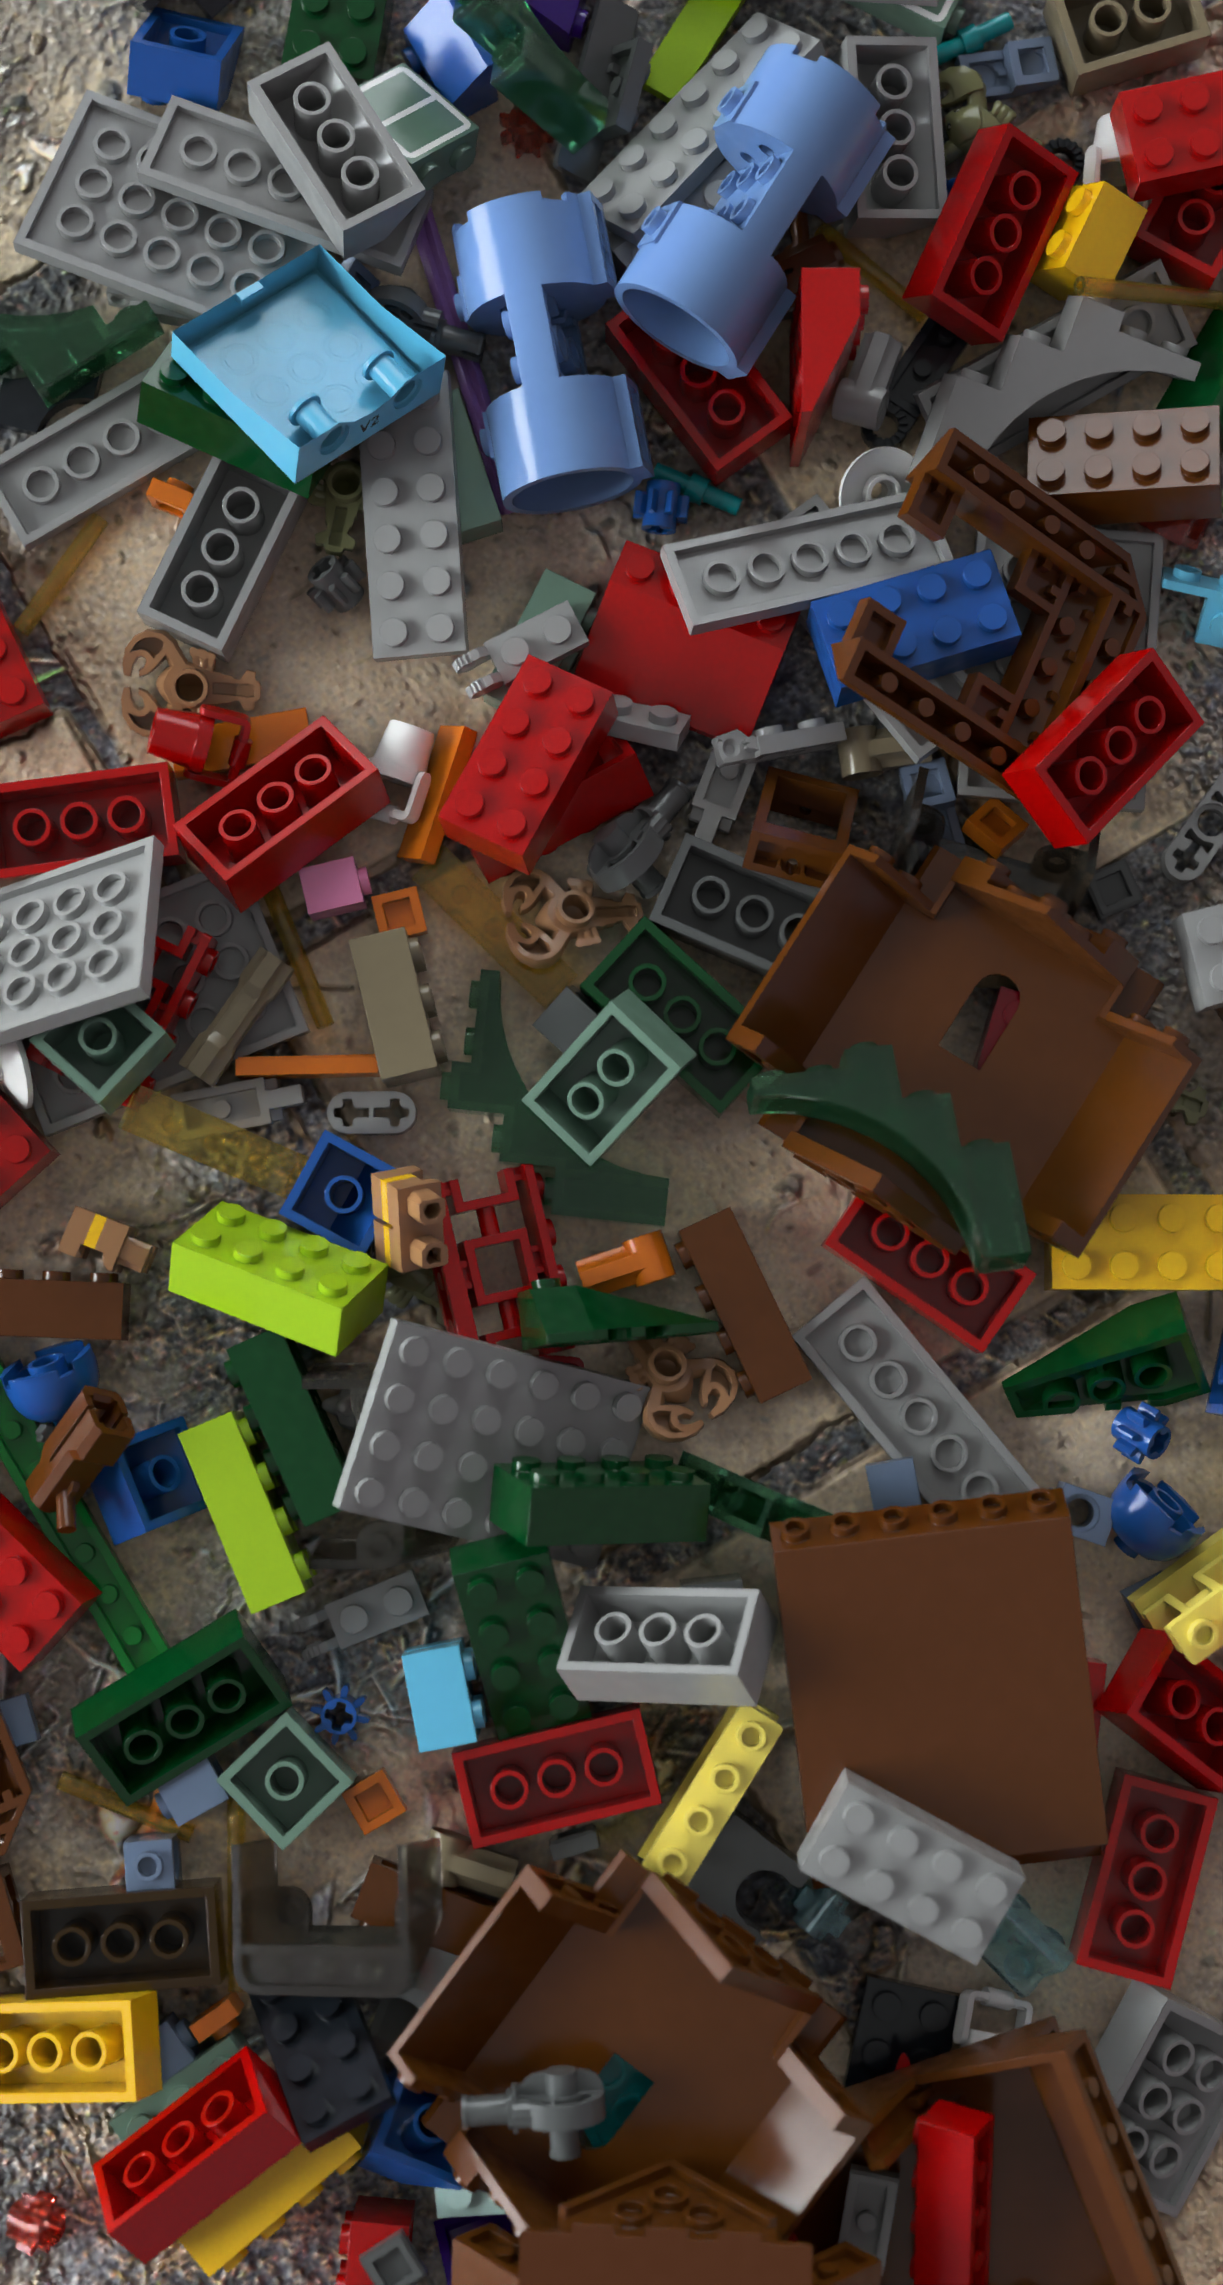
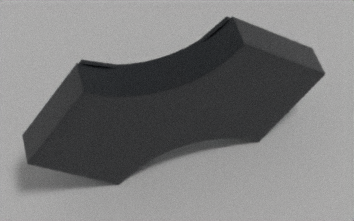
[0,344,107,436]

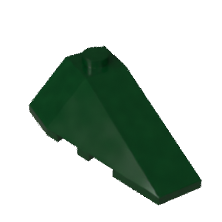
[517,1278,719,1350]
[1002,1291,1211,1418]

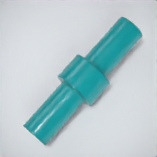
[937,11,1014,66]
[651,462,743,516]

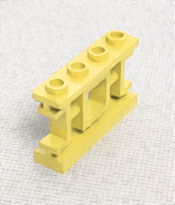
[1126,1528,1223,1665]
[637,1702,783,1885]

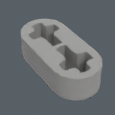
[327,1091,418,1136]

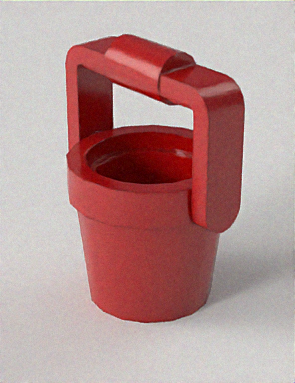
[147,704,253,788]

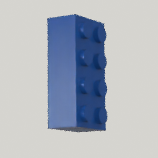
[806,549,1022,708]

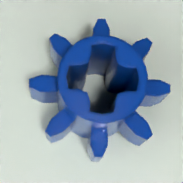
[633,479,690,535]
[1111,1401,1171,1464]
[310,1683,371,1745]

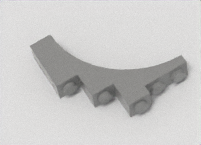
[905,290,1201,483]

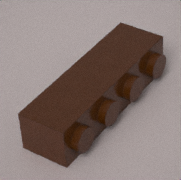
[674,1207,813,1404]
[0,1269,131,1341]
[350,1855,499,1956]

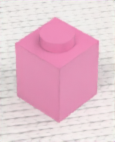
[298,856,373,921]

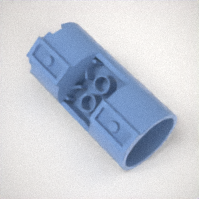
[614,43,896,380]
[451,190,655,514]

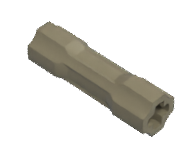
[179,946,295,1088]

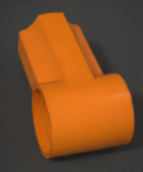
[575,1230,676,1294]

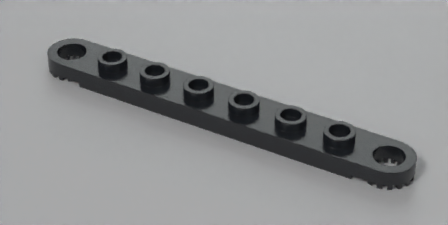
[860,138,1085,449]

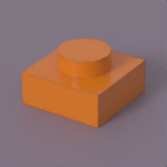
[146,477,194,519]
[961,799,1029,860]
[371,886,428,938]
[341,1767,407,1835]
[188,1990,245,2043]

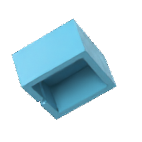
[401,1637,488,1753]

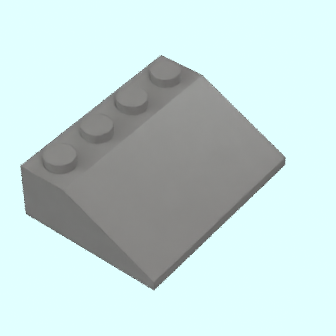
[1094,1980,1223,2218]

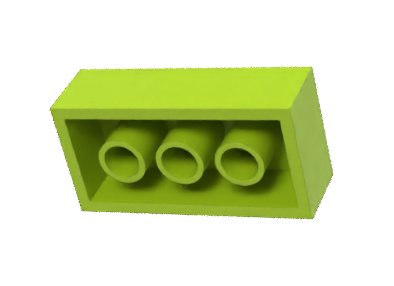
[168,1201,389,1357]
[178,1410,318,1615]

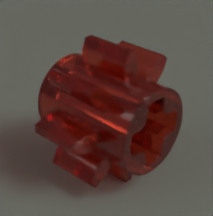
[499,97,554,159]
[5,2190,67,2256]

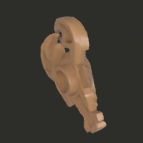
[121,629,261,737]
[501,868,643,968]
[625,1336,739,1443]

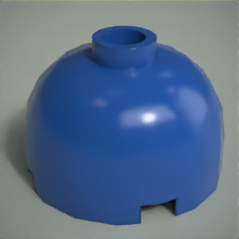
[0,1340,100,1426]
[1110,1467,1205,1562]

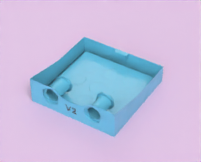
[171,244,446,484]

